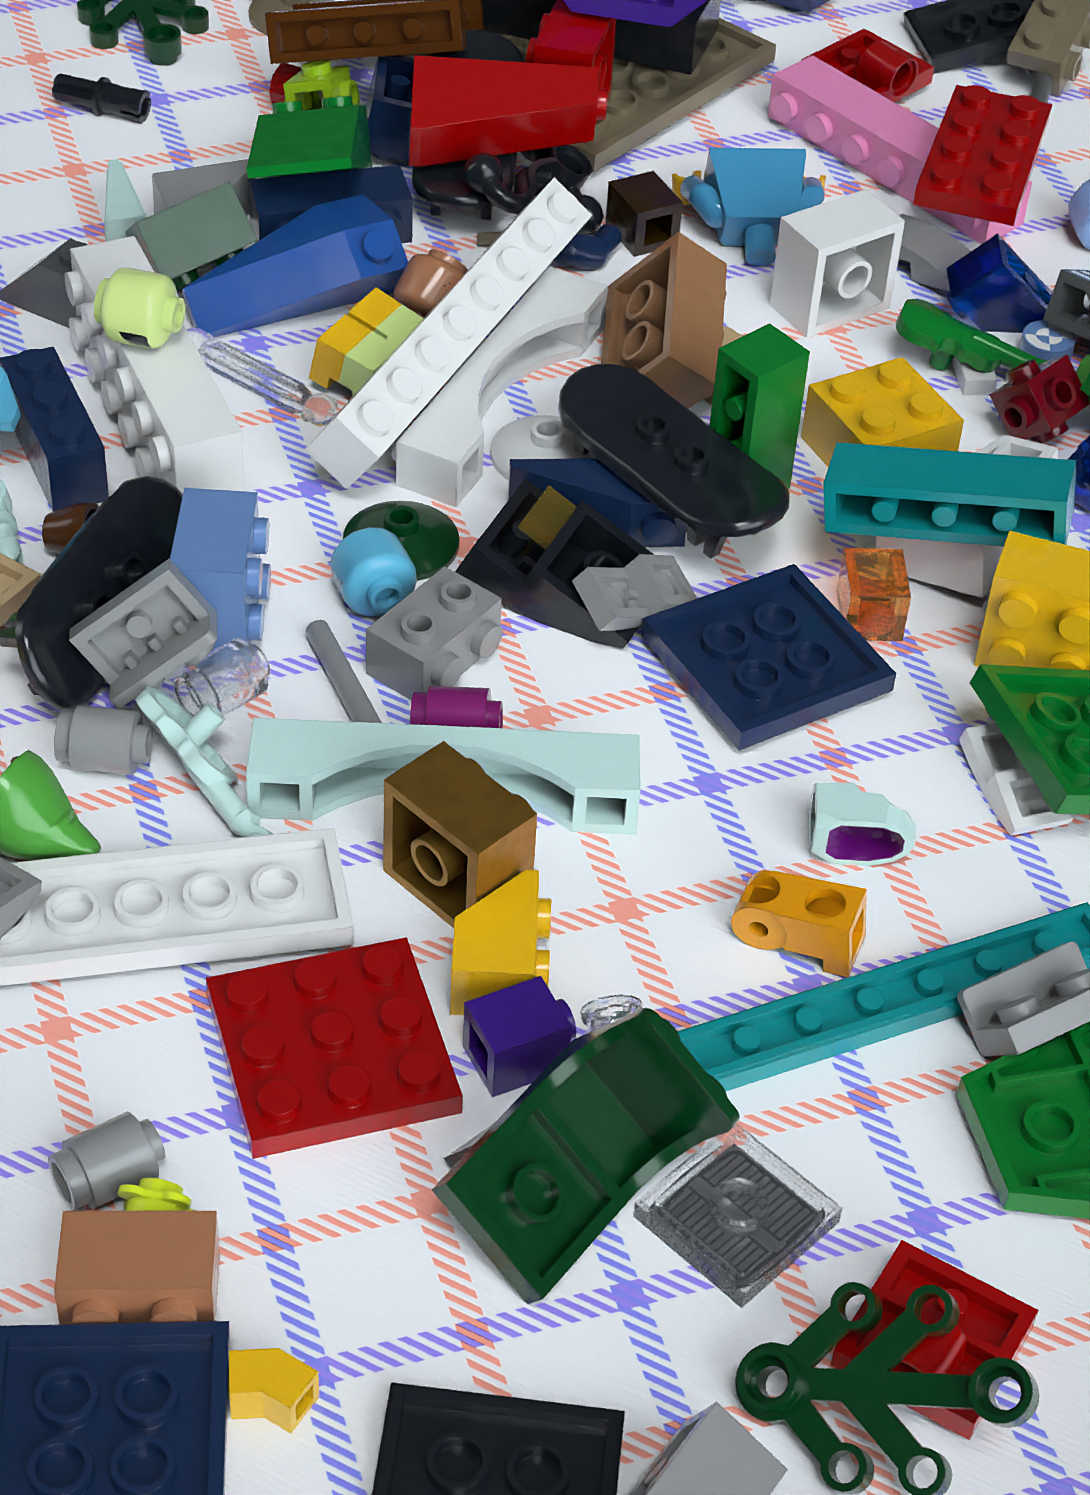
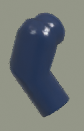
[554,224,622,271]

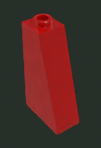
[409,55,607,167]

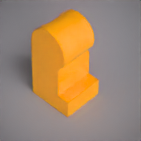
[731,870,867,977]

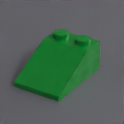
[246,96,373,178]

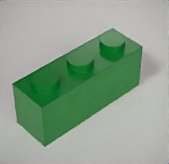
[710,323,810,489]

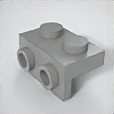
[69,558,217,709]

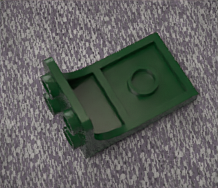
[431,1008,740,1304]

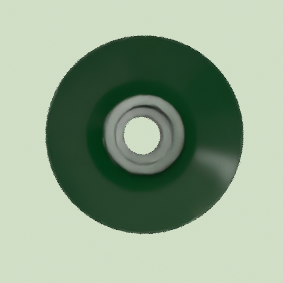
[343,500,460,581]

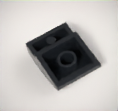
[455,478,654,649]

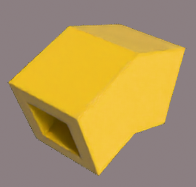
[229,1348,319,1434]

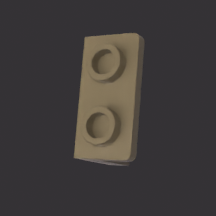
[1007,0,1090,96]

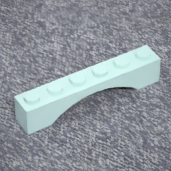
[246,717,641,835]

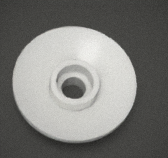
[490,415,591,480]

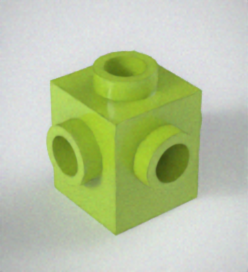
[283,60,360,110]

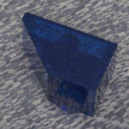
[946,233,1053,333]

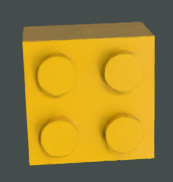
[801,357,964,467]
[974,531,1090,671]

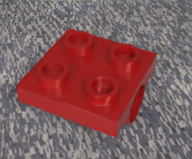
[801,28,935,103]
[830,1240,1039,1440]

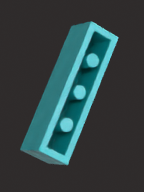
[823,442,1076,547]

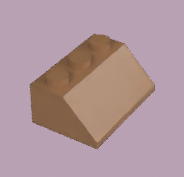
[601,232,727,409]

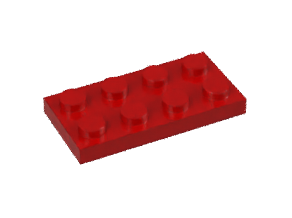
[913,84,1053,226]

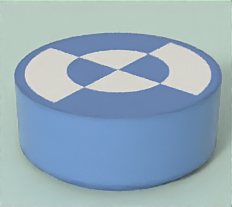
[1019,320,1076,361]

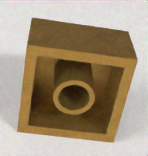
[383,741,538,928]

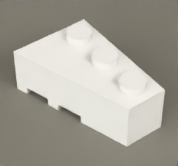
[876,435,1058,598]

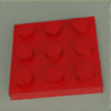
[205,937,463,1159]

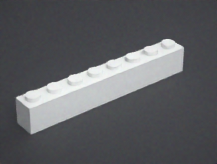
[305,178,592,489]

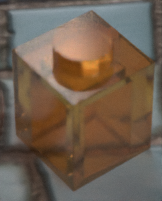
[836,548,911,641]

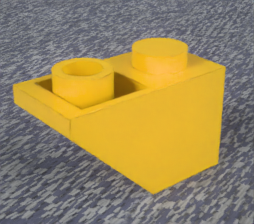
[450,869,552,1015]

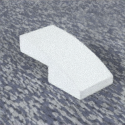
[959,722,1073,836]

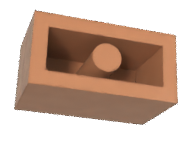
[54,1211,220,1324]

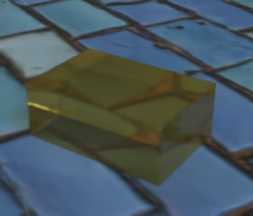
[517,486,577,549]

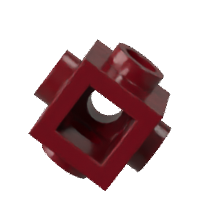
[989,354,1090,443]

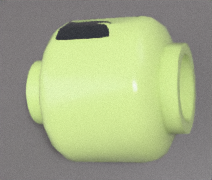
[94,268,185,348]

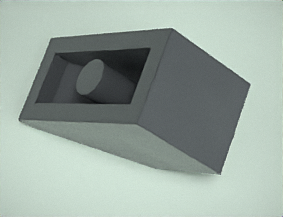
[0,238,88,328]

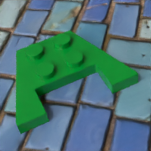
[957,1021,1090,1219]

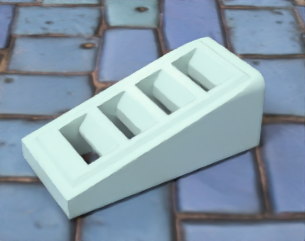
[104,159,147,241]

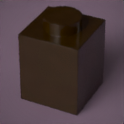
[605,170,683,257]

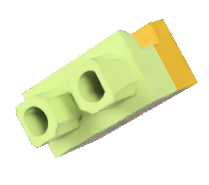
[309,287,423,395]

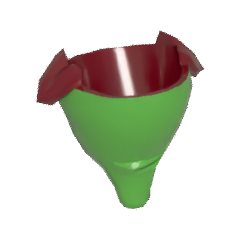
[0,750,101,861]

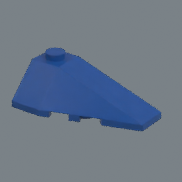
[181,194,409,341]

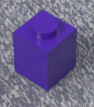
[462,976,577,1098]

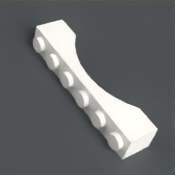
[392,266,608,508]

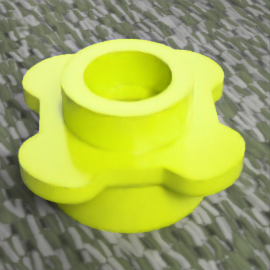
[117,1178,195,1211]

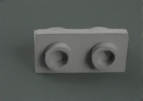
[957,942,1090,1057]

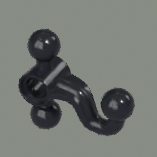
[463,145,604,235]

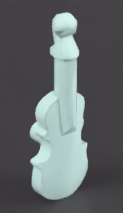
[136,686,273,837]

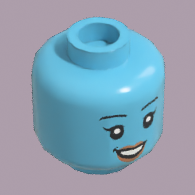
[330,527,417,616]

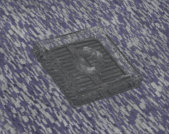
[633,1123,843,1308]

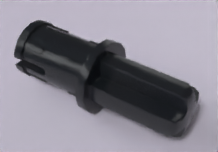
[52,73,151,123]

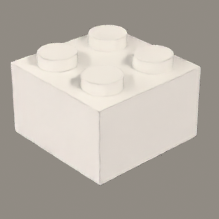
[770,189,905,338]

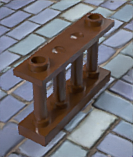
[265,0,485,64]

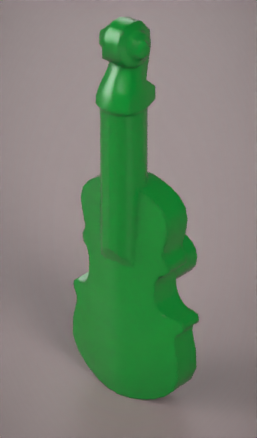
[895,299,1047,373]

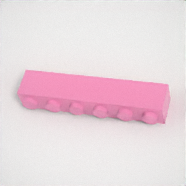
[768,55,1032,246]

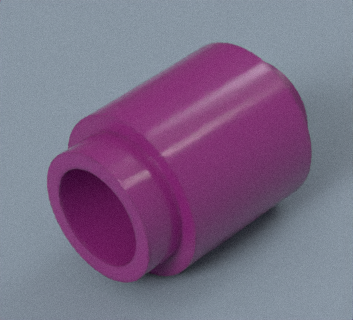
[410,686,503,728]

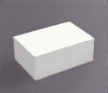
[952,356,998,396]

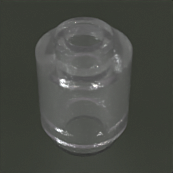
[174,638,270,717]

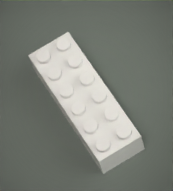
[64,236,245,494]

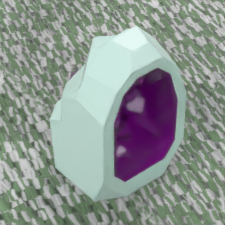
[808,782,916,866]

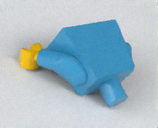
[672,148,827,267]

